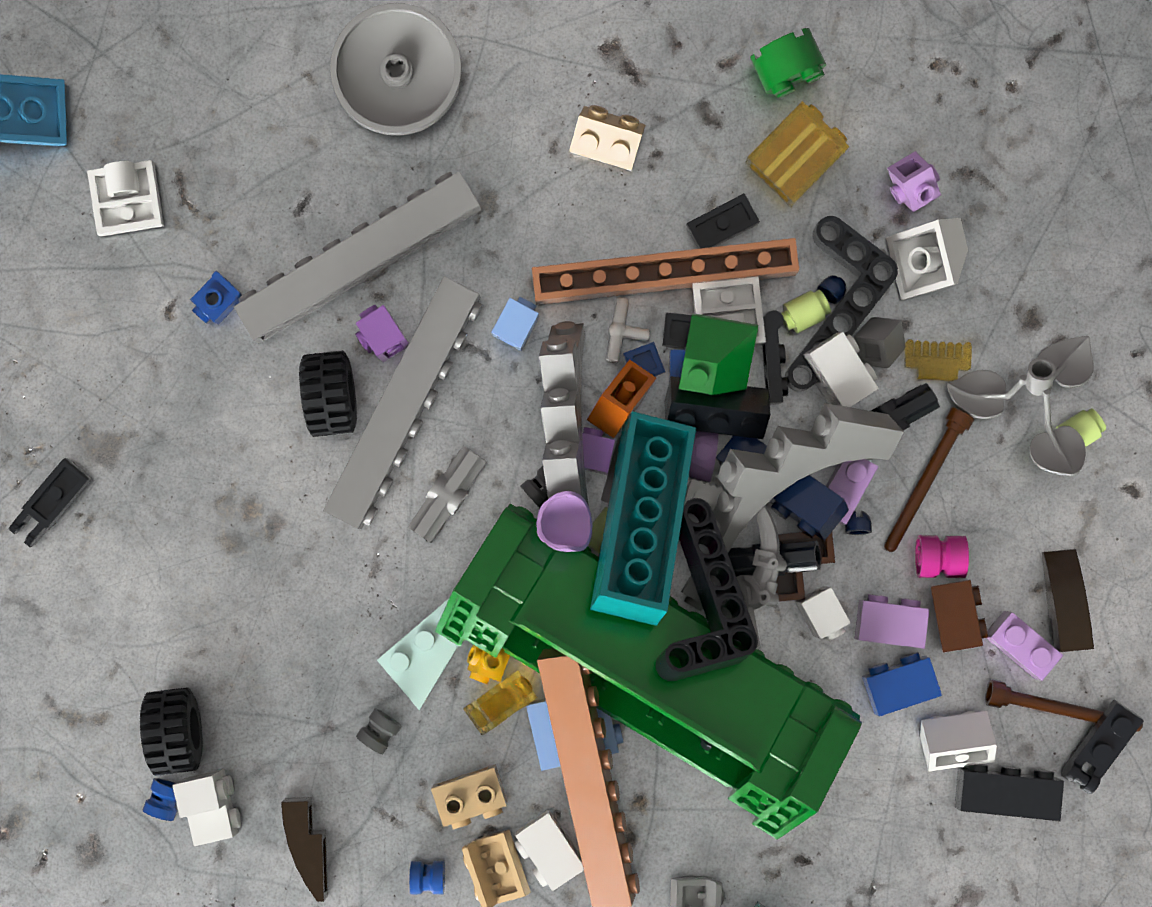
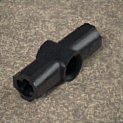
[871,383,940,431]
[728,541,822,577]

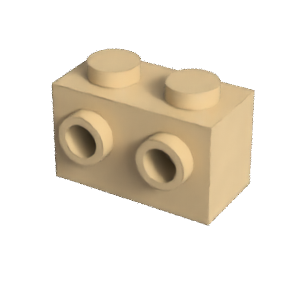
[431,764,508,829]

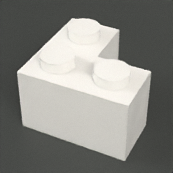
[803,332,879,407]
[172,769,241,846]

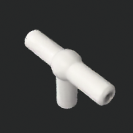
[606,297,651,363]

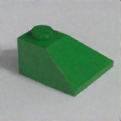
[679,313,758,395]

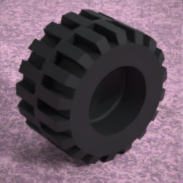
[299,350,357,437]
[140,687,203,776]

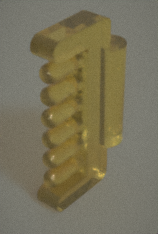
[904,339,972,381]

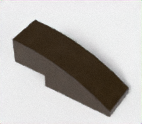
[1042,549,1094,652]
[281,797,328,902]

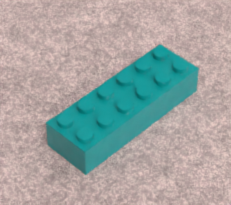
[590,411,696,626]

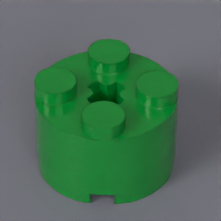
[750,28,826,98]

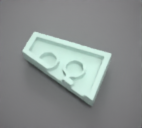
[377,599,458,710]

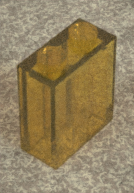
[745,101,849,208]

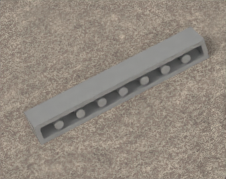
[233,172,481,344]
[323,276,483,529]

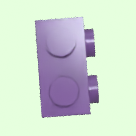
[355,305,409,363]
[582,427,615,475]

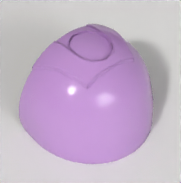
[689,431,719,482]
[536,491,593,552]

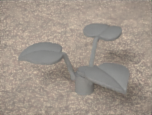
[947,336,1094,476]

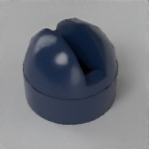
[817,275,847,304]
[845,511,872,535]

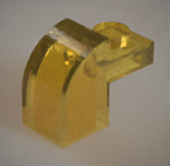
[463,671,538,735]

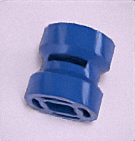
[142,778,177,821]
[409,861,445,895]

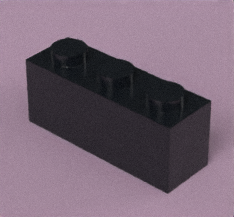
[665,376,771,439]
[955,764,1064,821]

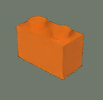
[587,359,656,438]

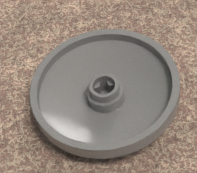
[330,3,462,135]

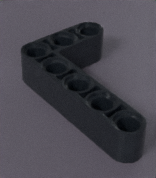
[785,216,898,392]
[655,498,758,681]

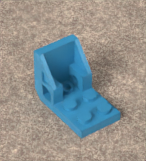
[0,74,67,146]

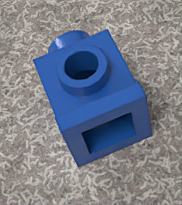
[190,271,243,325]

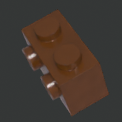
[931,580,988,653]

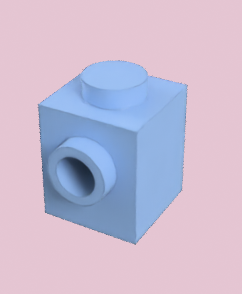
[491,297,540,351]

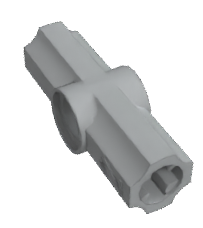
[408,446,487,543]

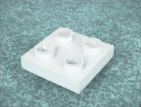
[87,160,164,237]
[692,276,766,344]

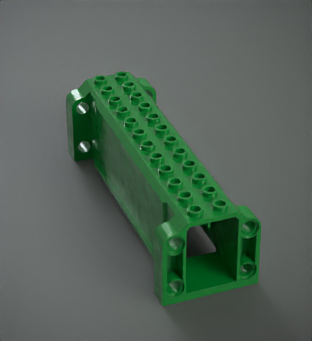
[435,503,862,840]

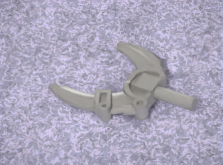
[710,506,787,649]

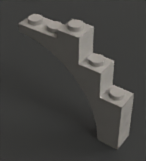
[539,321,589,506]
[713,403,904,553]

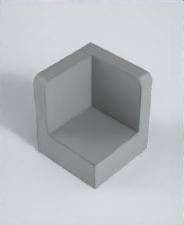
[854,317,906,368]

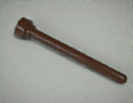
[884,407,975,552]
[985,680,1143,732]

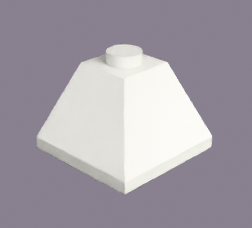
[886,218,968,300]

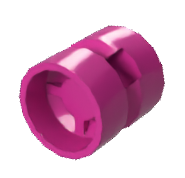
[915,535,969,578]

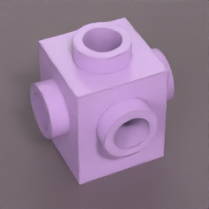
[887,151,941,212]

